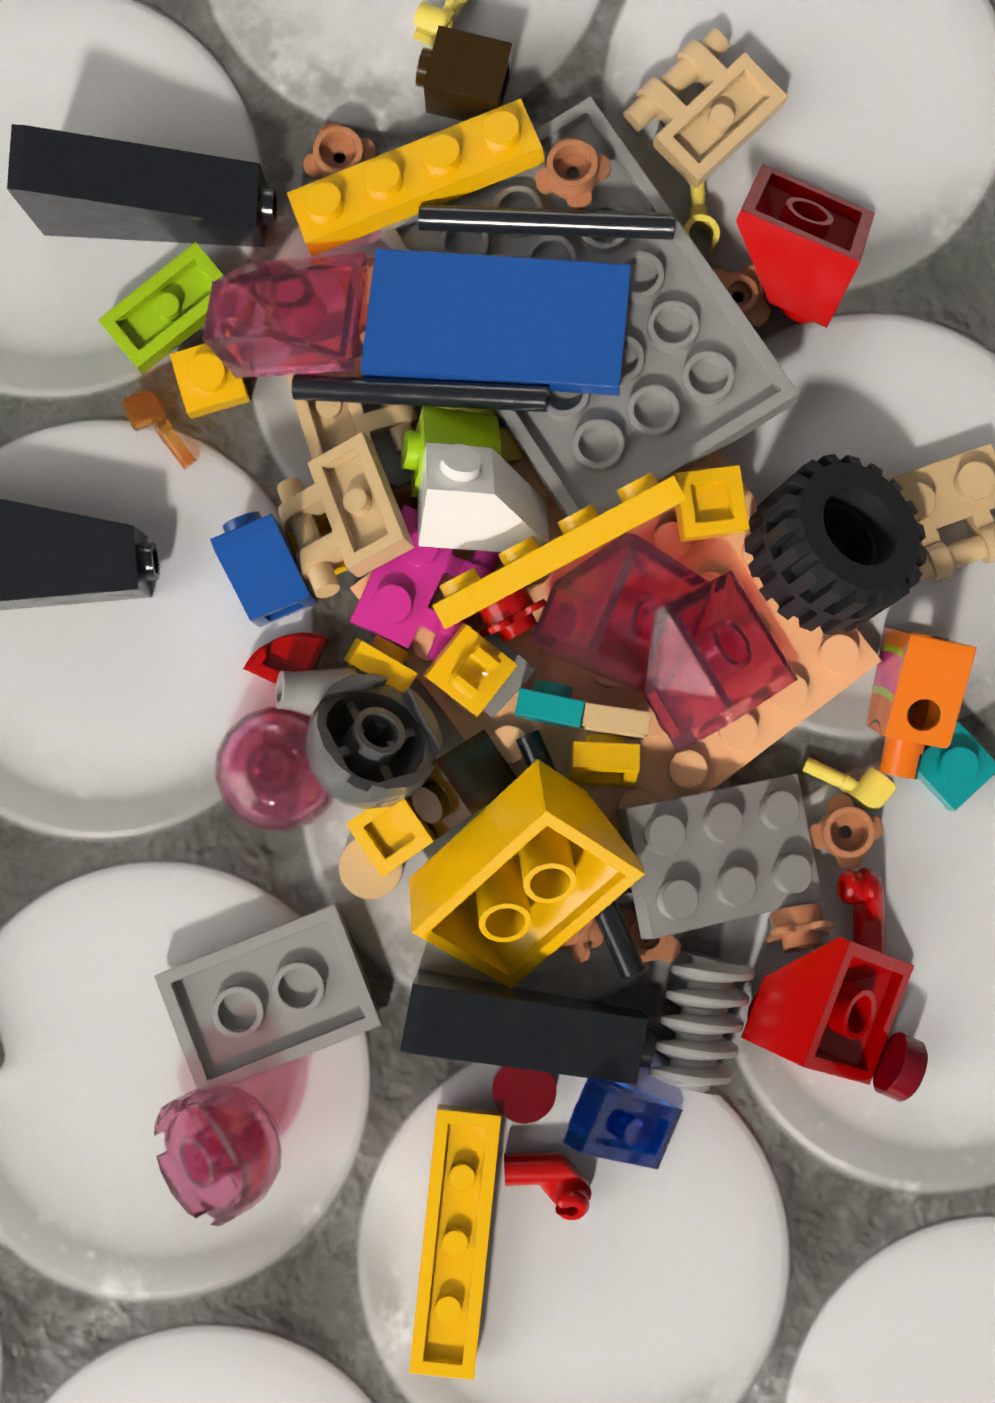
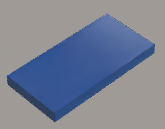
[360,248,631,396]

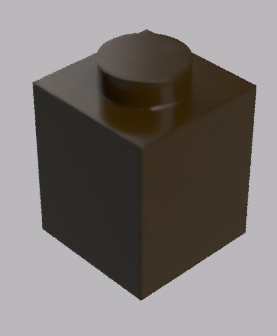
[415,26,512,121]
[409,729,517,839]

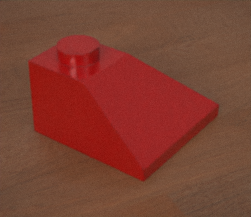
[736,163,875,328]
[741,937,914,1085]

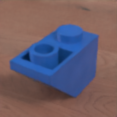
[210,511,317,627]

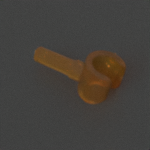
[122,390,196,469]

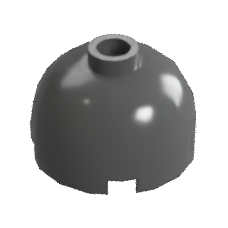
[304,674,442,809]

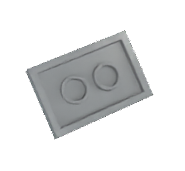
[616,774,823,939]
[154,903,383,1097]

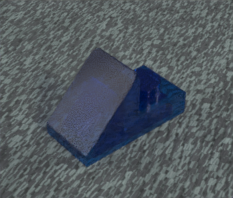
[563,1078,683,1169]

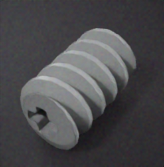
[648,950,755,1095]

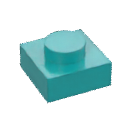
[514,680,585,730]
[918,721,995,811]

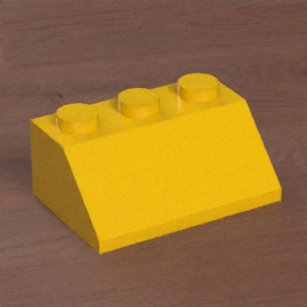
[409,759,645,989]

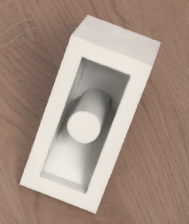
[417,442,550,552]

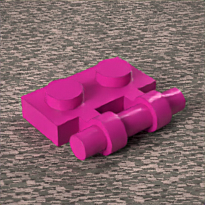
[350,504,502,661]

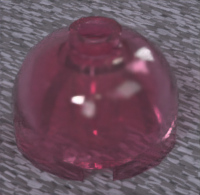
[215,706,334,832]
[154,1085,281,1226]

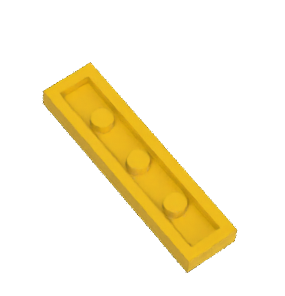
[287,98,545,257]
[432,472,687,629]
[409,1104,501,1380]

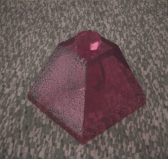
[203,252,368,378]
[530,532,711,701]
[644,570,798,753]

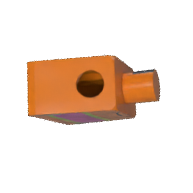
[867,626,977,779]

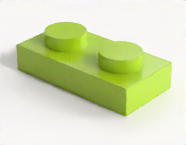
[98,242,239,375]

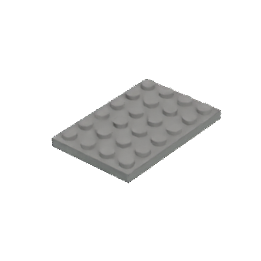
[380,96,800,518]

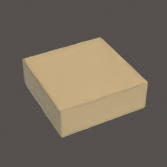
[580,702,652,740]

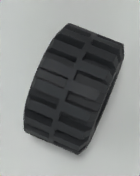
[745,454,927,634]

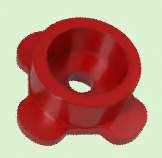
[479,586,547,642]

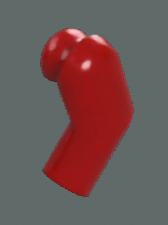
[837,867,886,954]
[504,1151,592,1220]

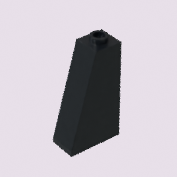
[7,124,278,247]
[0,499,160,610]
[400,969,656,1085]

